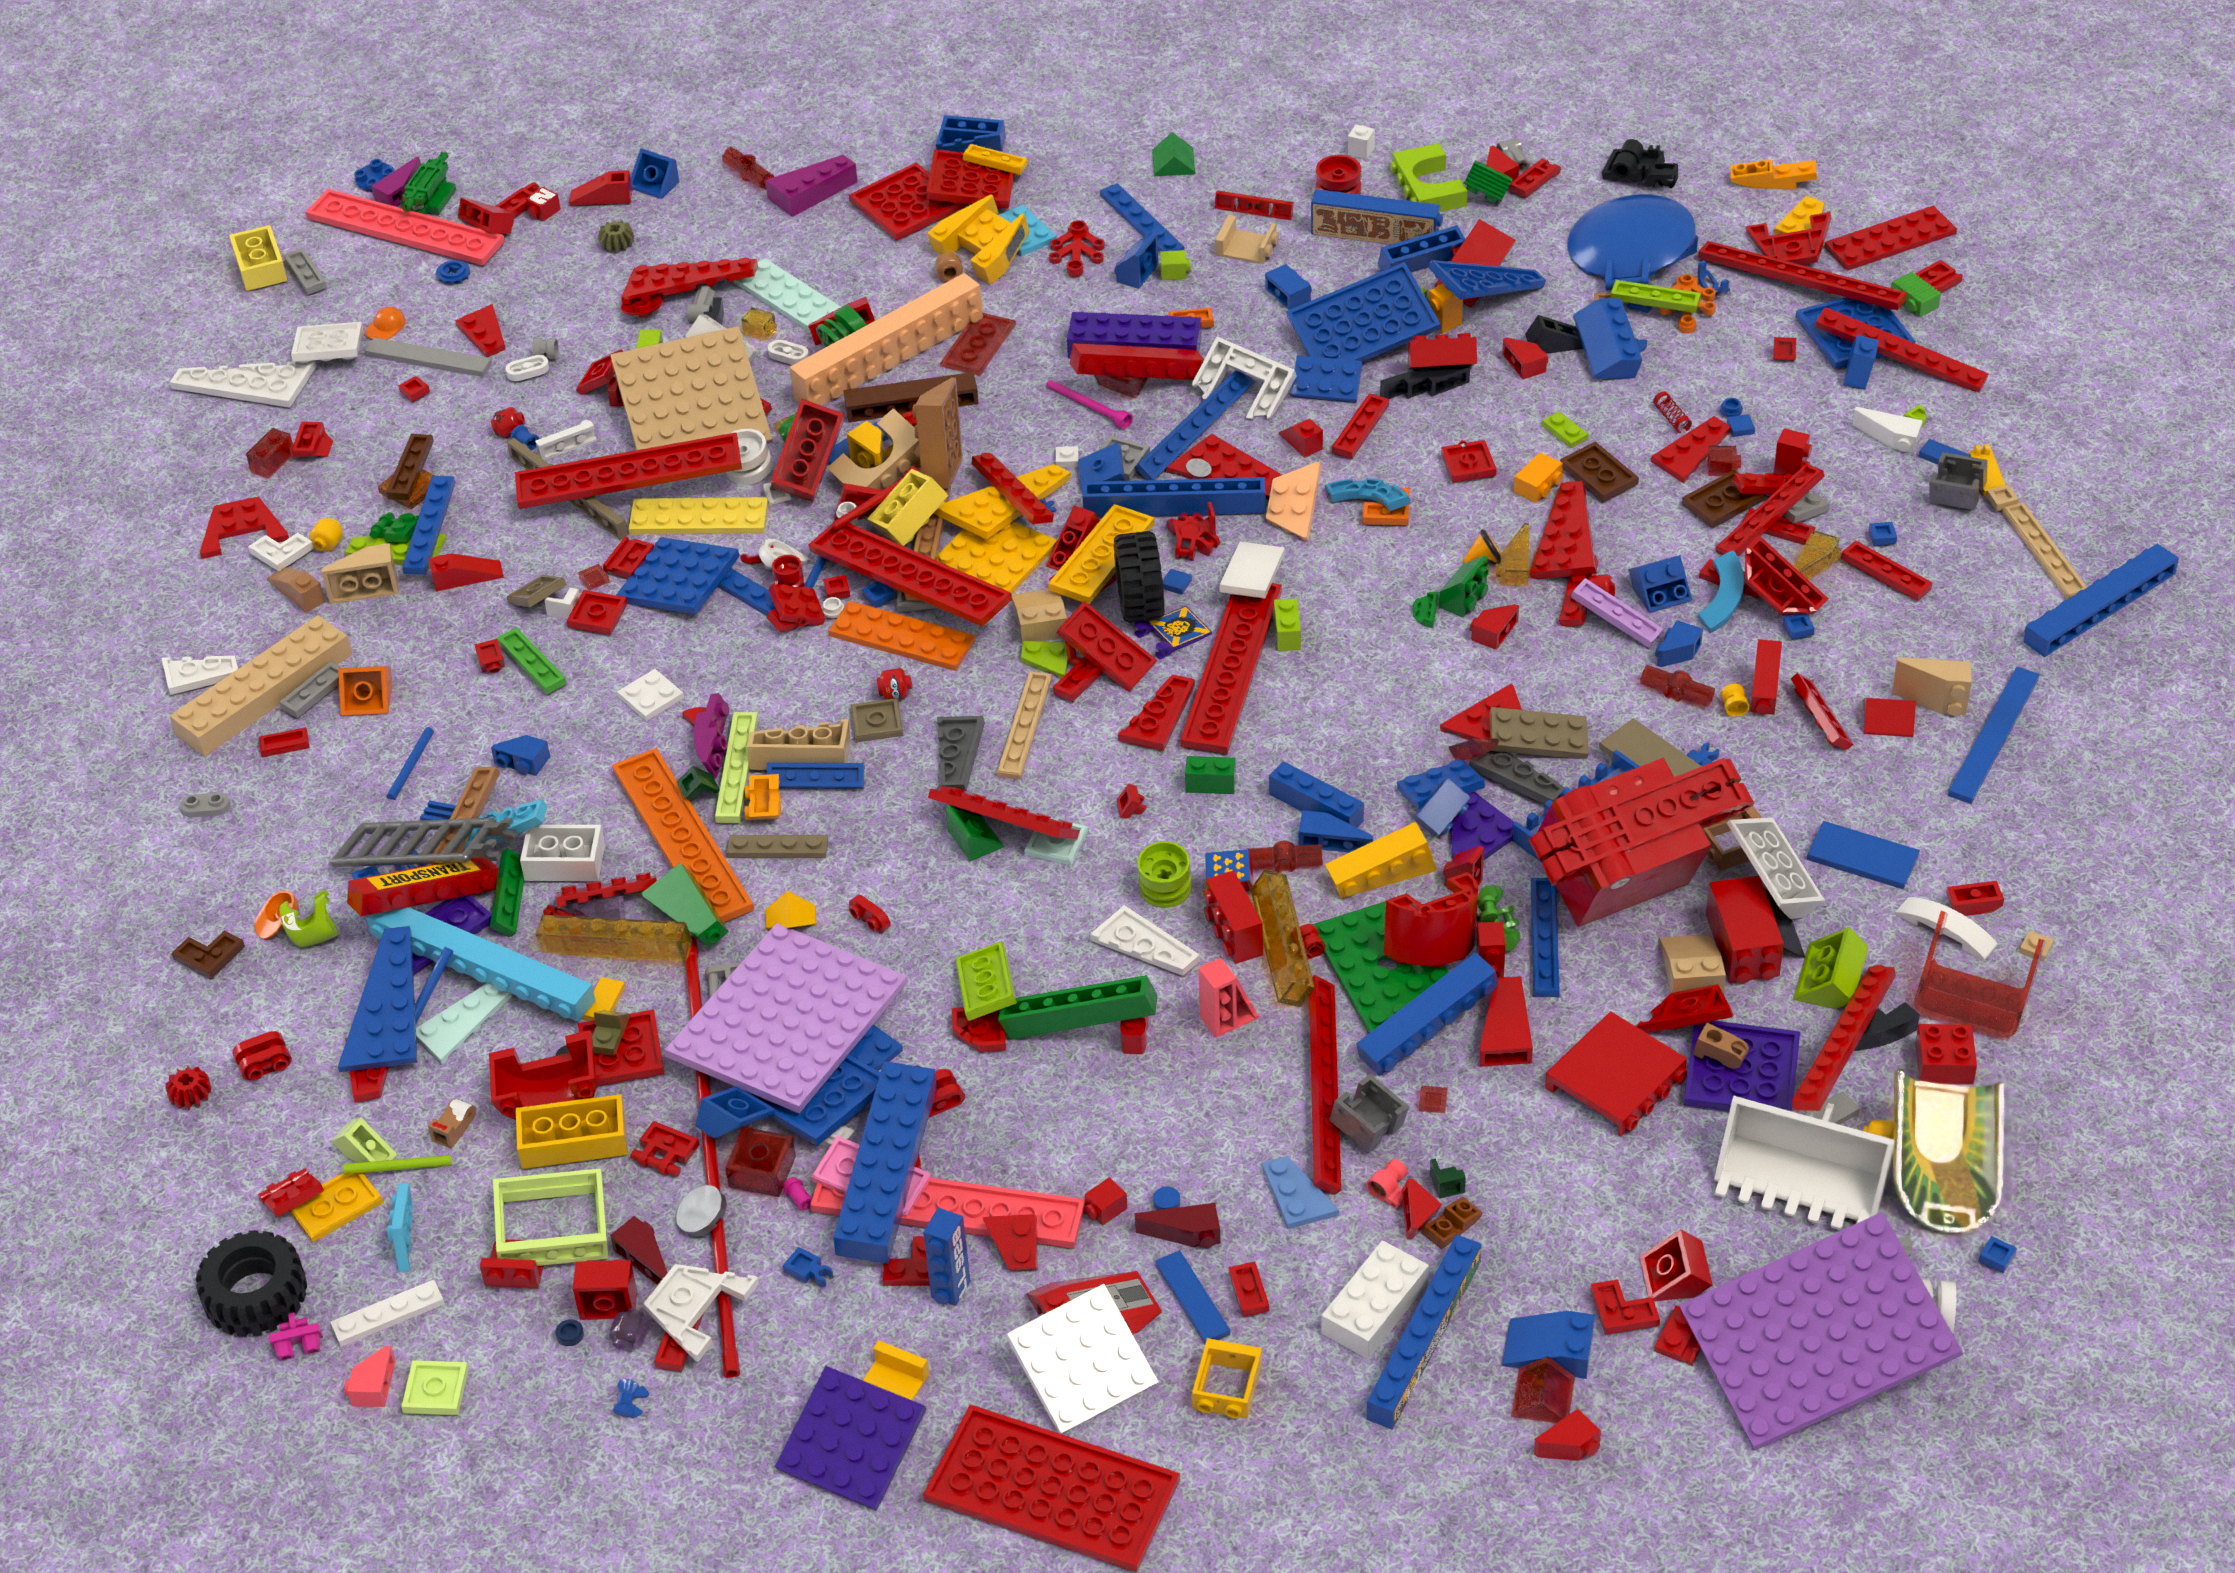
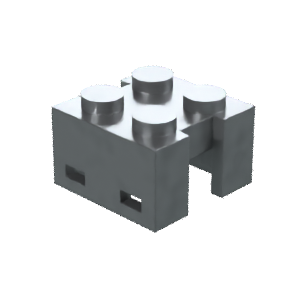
[1929,452,1988,510]
[1329,1074,1409,1153]

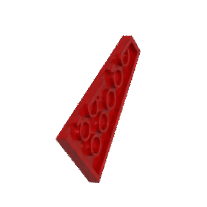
[621,258,758,305]
[1166,434,1282,499]
[1529,481,1597,579]

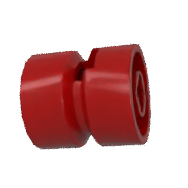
[772,555,805,587]

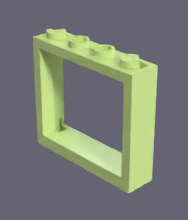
[493,1168,609,1266]

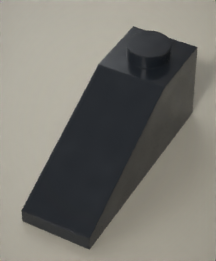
[1525,315,1584,353]

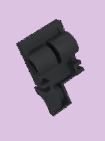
[1602,139,1679,188]

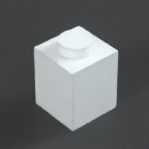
[1348,125,1375,159]

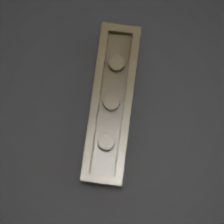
[727,835,828,858]

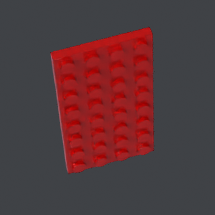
[923,1404,1181,1572]

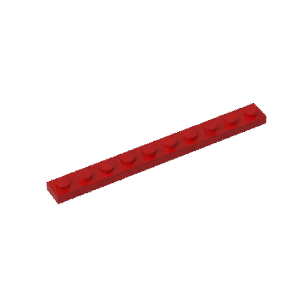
[1698,241,1907,311]
[1792,965,1896,1111]
[1308,975,1342,1195]

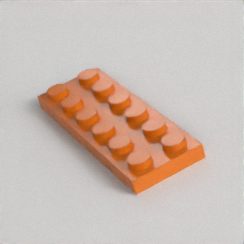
[828,601,975,671]

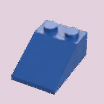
[1502,1311,1595,1379]

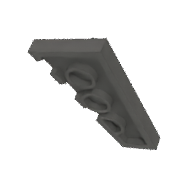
[937,716,985,791]

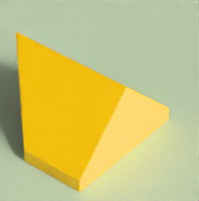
[765,891,816,930]

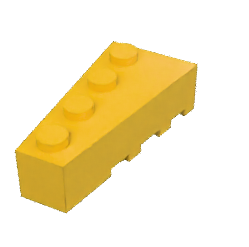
[1325,822,1437,898]

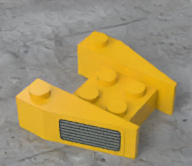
[927,195,1030,285]

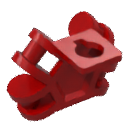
[1166,502,1220,561]

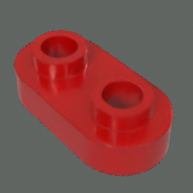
[849,894,891,933]

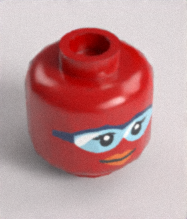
[877,668,913,700]

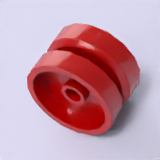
[1316,154,1362,195]

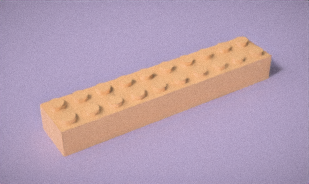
[790,273,983,406]

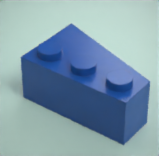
[936,115,1006,153]

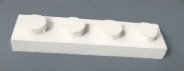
[330,1280,444,1347]

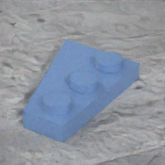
[1262,1156,1339,1229]

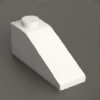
[1853,407,1923,453]

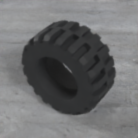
[1114,531,1165,623]
[196,1230,307,1337]

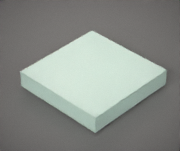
[1024,818,1088,865]

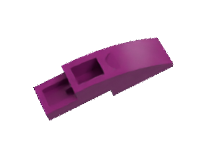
[694,693,729,778]

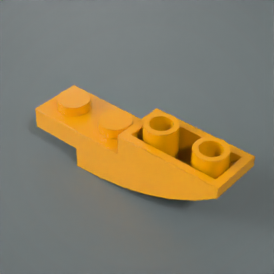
[1731,160,1817,189]

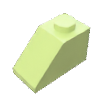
[331,1117,397,1173]

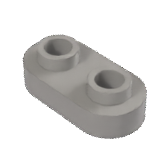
[180,793,230,817]

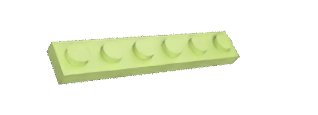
[715,712,758,823]

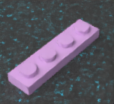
[1571,578,1663,648]

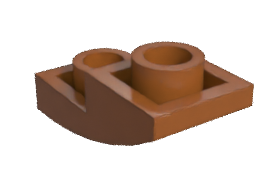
[1422,1197,1483,1249]

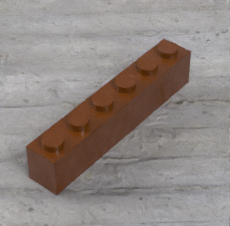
[843,372,979,423]

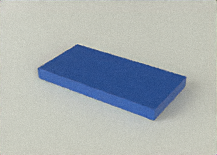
[1807,821,1920,890]

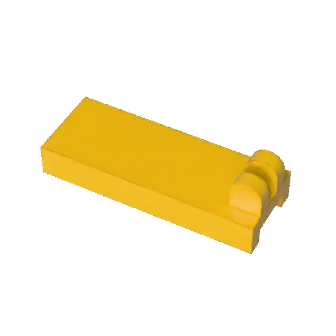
[1968,444,2005,497]

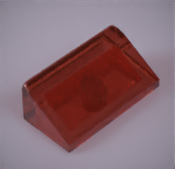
[1448,738,1500,760]

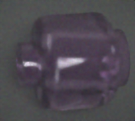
[609,1309,649,1352]

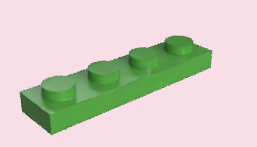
[497,627,567,695]

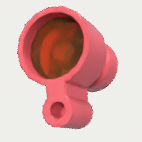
[1366,1159,1408,1209]

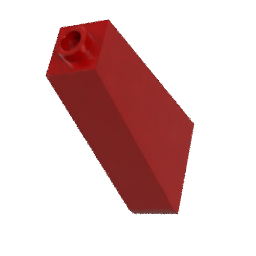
[1479,976,1533,1067]

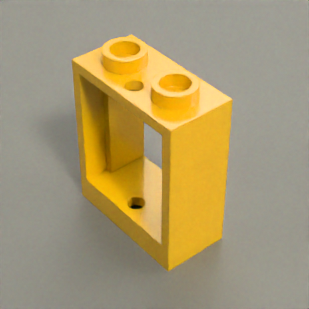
[1192,1338,1262,1419]

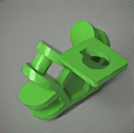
[1476,885,1521,951]

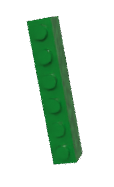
[998,975,1158,1040]

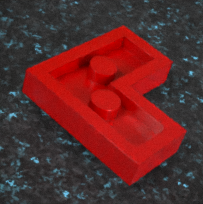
[882,1236,930,1286]
[1590,1279,1660,1335]

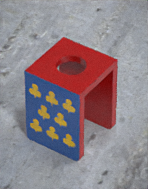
[1205,849,1254,891]

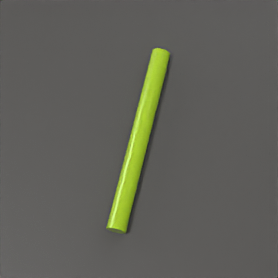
[343,1155,452,1175]

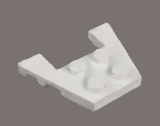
[643,1264,759,1362]

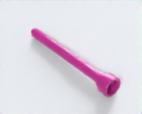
[1046,380,1133,430]

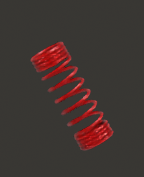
[1653,391,1692,433]

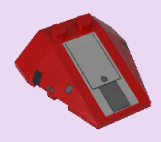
[1026,1271,1162,1335]

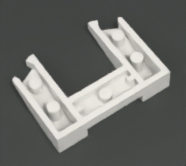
[1192,337,1297,420]

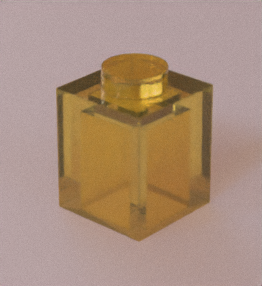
[741,307,777,342]

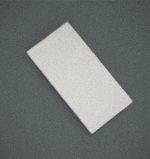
[1219,541,1285,598]

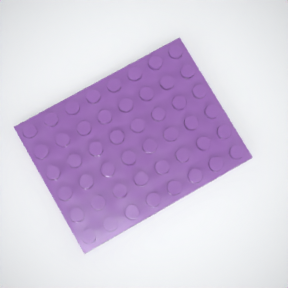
[1679,1211,1963,1450]

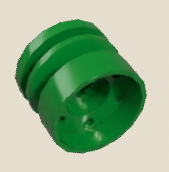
[816,305,867,348]

